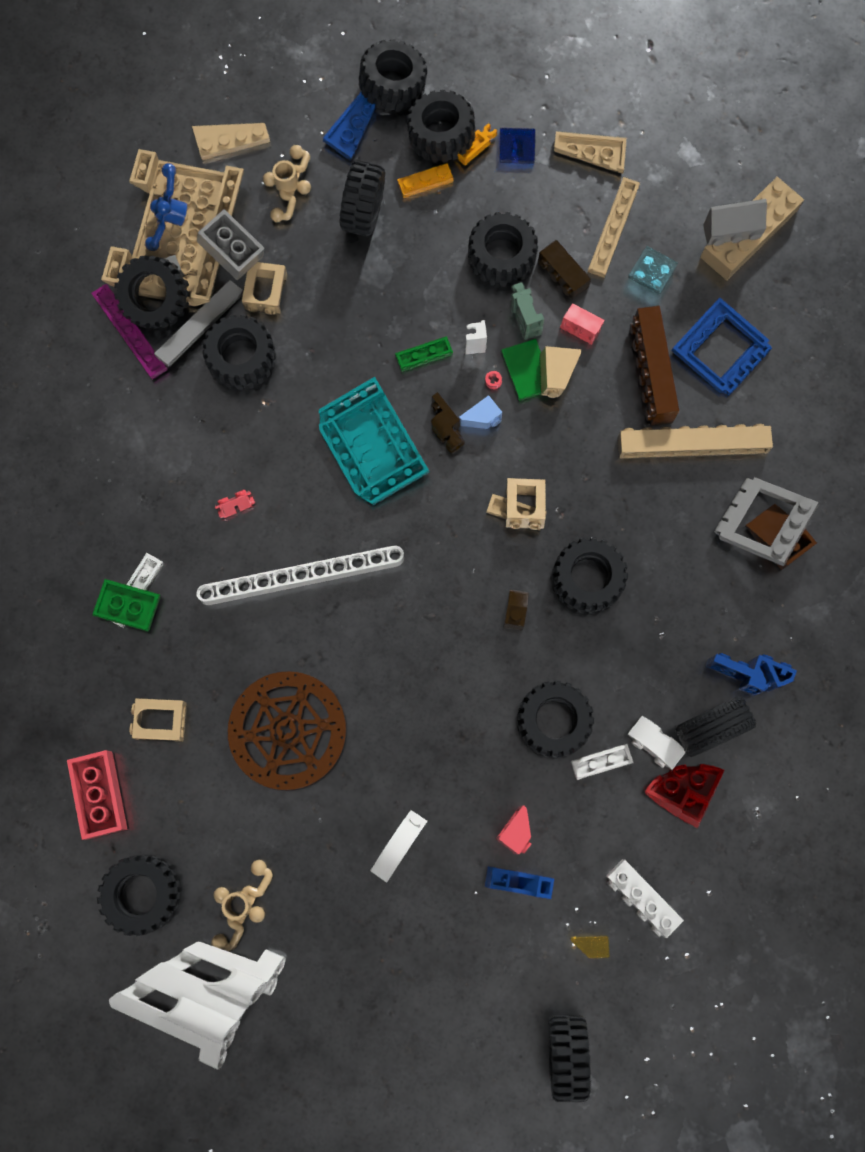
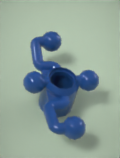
[145,163,187,251]

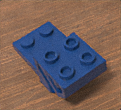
[705,653,797,695]

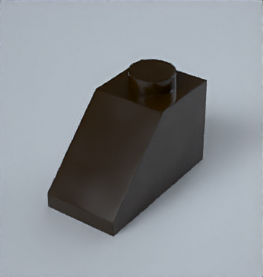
[504,590,529,630]

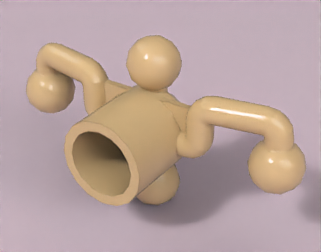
[263,145,311,222]
[211,860,273,951]

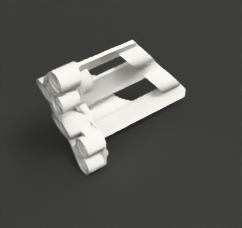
[109,941,286,1070]

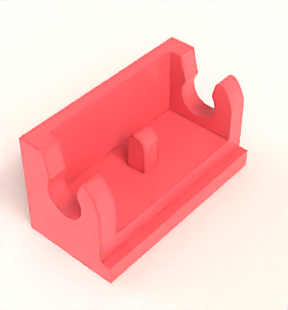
[560,303,605,345]

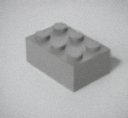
[197,209,265,281]

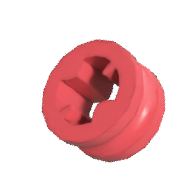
[485,371,502,389]

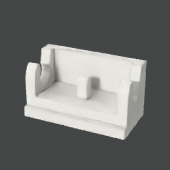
[465,320,487,354]

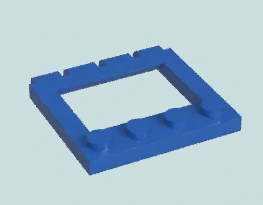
[671,298,772,395]

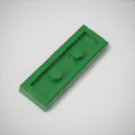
[395,336,453,372]

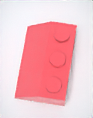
[496,805,531,854]

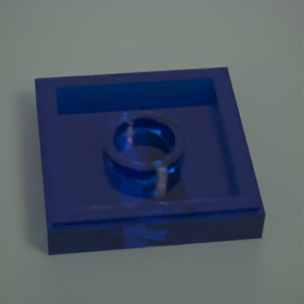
[499,128,535,164]

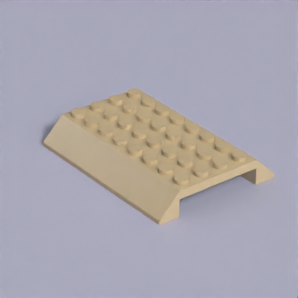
[101,149,244,306]

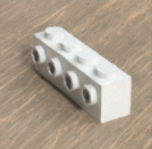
[605,860,684,938]

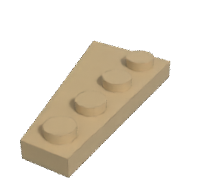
[554,132,627,174]

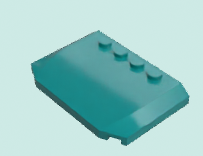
[319,377,430,505]

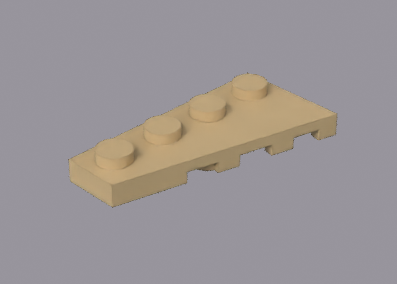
[192,123,270,161]

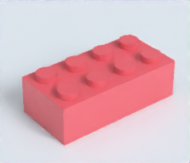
[67,750,128,840]

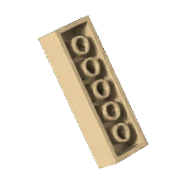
[700,177,804,281]

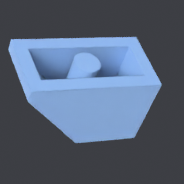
[459,395,502,429]

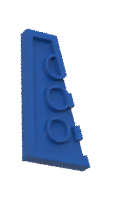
[323,91,376,161]

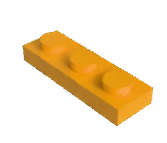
[397,163,454,198]

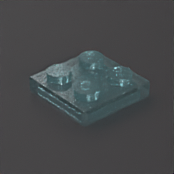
[628,246,678,295]

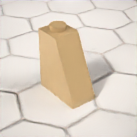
[540,346,581,398]

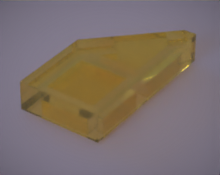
[570,936,610,958]

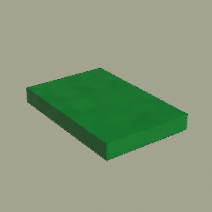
[501,339,542,401]
[92,579,161,632]

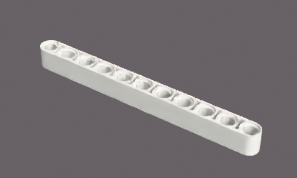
[197,546,404,605]

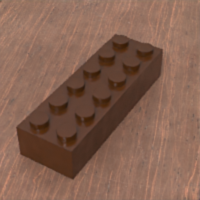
[630,306,679,427]

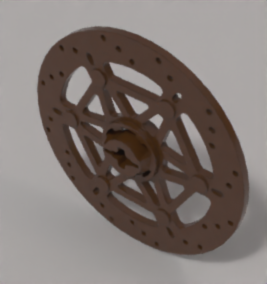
[228,671,346,790]

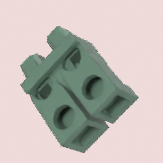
[511,282,544,340]

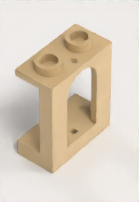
[242,262,287,315]
[506,478,545,530]
[130,699,187,742]

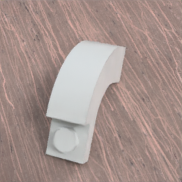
[370,810,427,882]

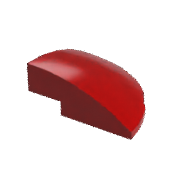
[645,764,725,828]

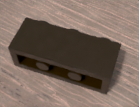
[538,239,591,299]

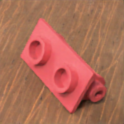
[215,489,255,518]

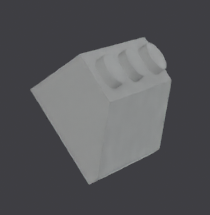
[703,199,767,246]

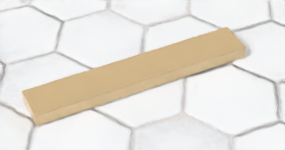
[588,177,640,278]

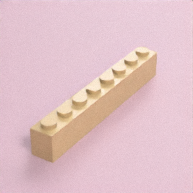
[618,424,773,458]

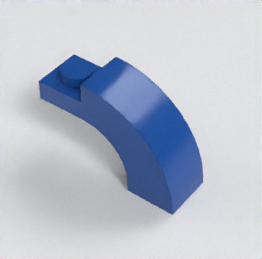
[485,866,554,899]

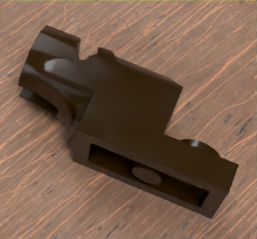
[431,392,465,454]

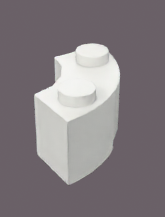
[628,716,686,770]

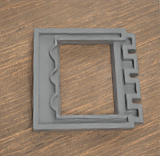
[714,477,819,566]

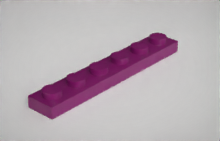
[91,283,167,380]

